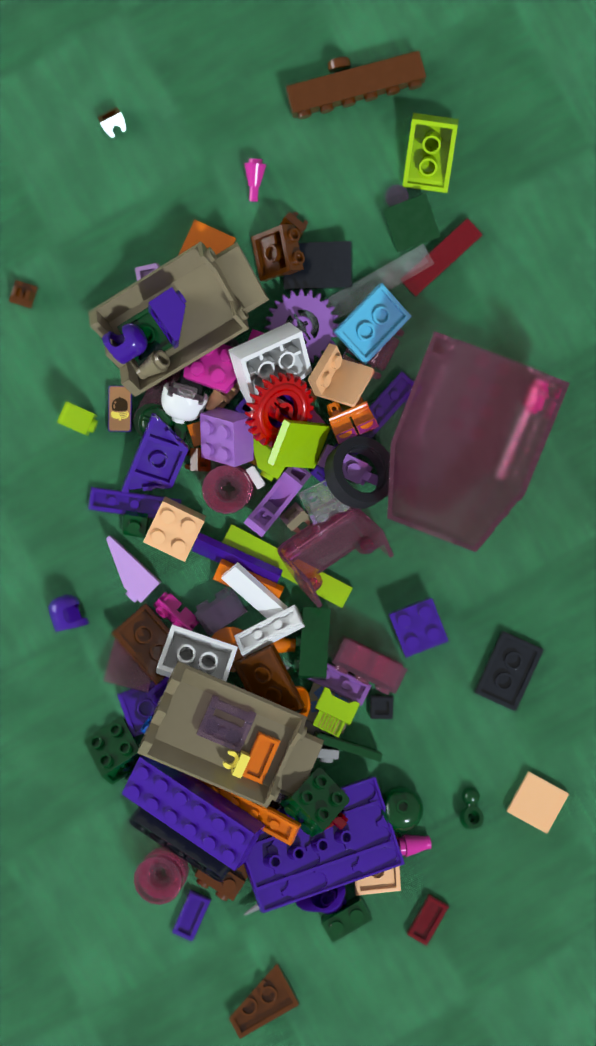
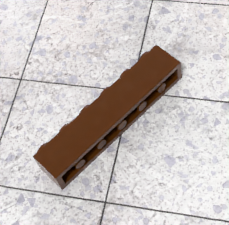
[286,50,426,120]

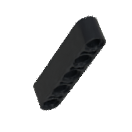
[128,806,231,882]

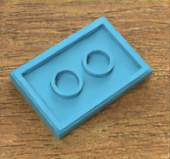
[333,283,412,365]

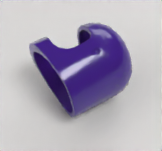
[102,323,147,364]
[48,594,89,632]

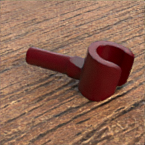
[325,812,348,830]

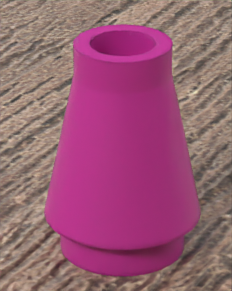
[397,834,432,857]

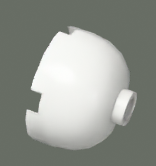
[161,382,209,424]

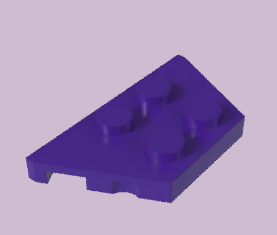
[122,413,188,493]

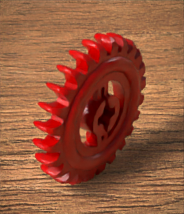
[245,372,314,448]

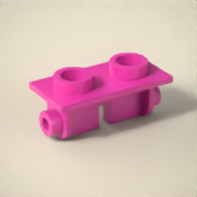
[153,592,199,631]

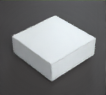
[246,466,266,490]

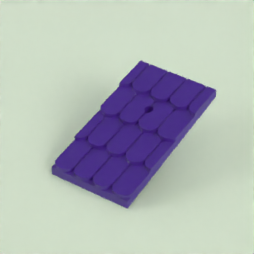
[244,776,405,913]

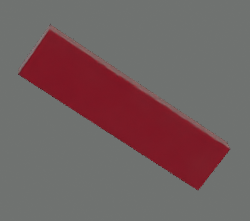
[400,218,483,297]

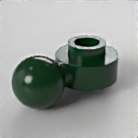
[459,787,484,830]

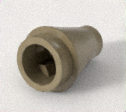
[136,350,170,380]

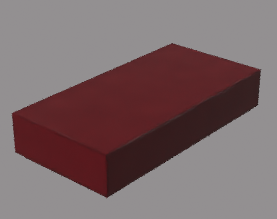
[407,894,449,946]

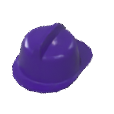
[295,885,346,915]

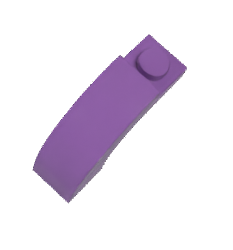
[244,467,312,537]

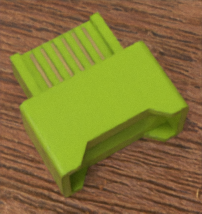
[312,687,360,738]

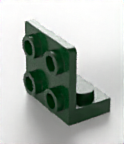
[84,717,142,785]

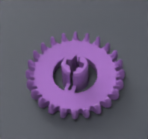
[264,289,339,363]

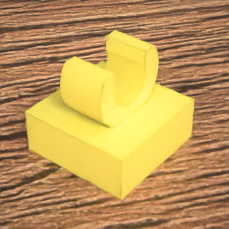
[222,749,251,779]

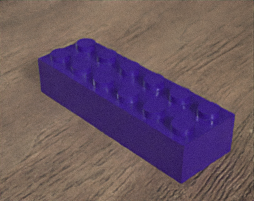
[122,755,265,871]

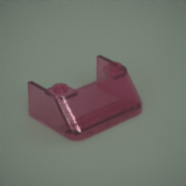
[278,503,394,608]

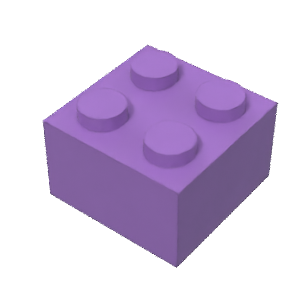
[200,407,254,467]

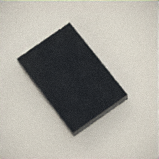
[284,241,353,290]
[474,630,544,712]

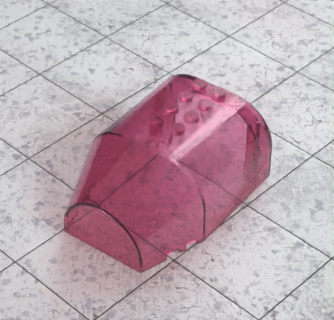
[387,331,570,552]

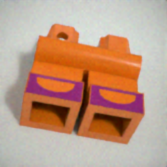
[327,397,379,445]

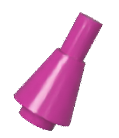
[244,158,267,202]

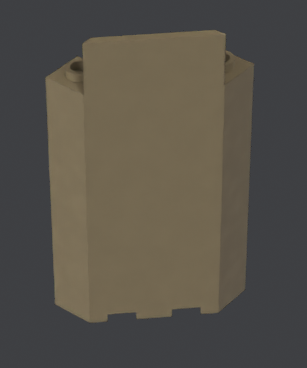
[88,242,269,397]
[137,661,324,808]

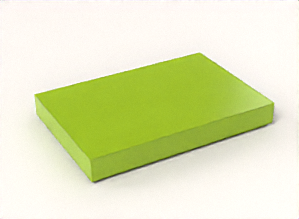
[267,419,331,469]

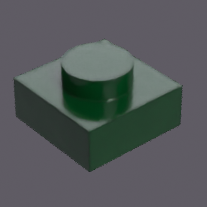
[122,510,148,538]

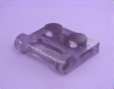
[196,695,256,753]

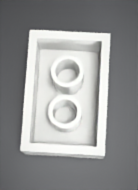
[156,625,238,682]

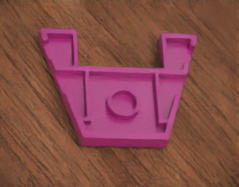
[183,329,264,394]

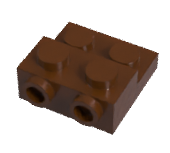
[251,224,305,281]
[195,864,248,901]

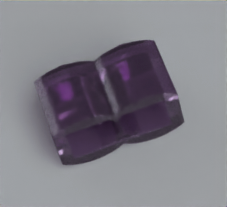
[194,587,247,636]

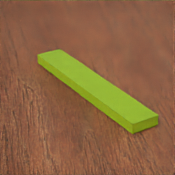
[222,524,353,608]

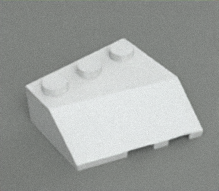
[228,322,312,411]

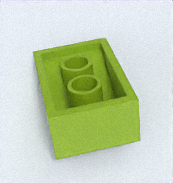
[402,113,459,193]

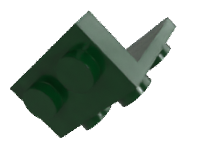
[280,768,349,837]

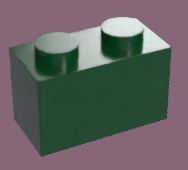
[321,895,373,943]

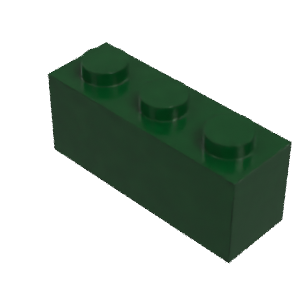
[294,607,331,680]

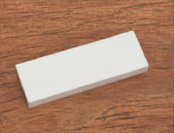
[221,562,288,619]
[234,605,305,657]

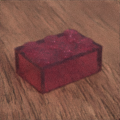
[332,635,408,695]

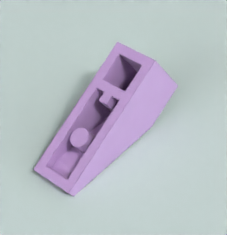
[106,535,161,603]

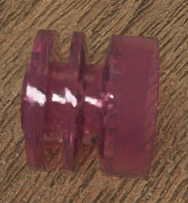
[202,465,254,514]
[134,847,189,905]

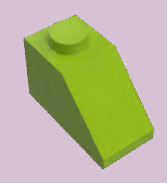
[57,401,98,436]
[253,434,286,482]

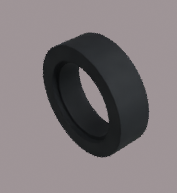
[324,436,396,509]

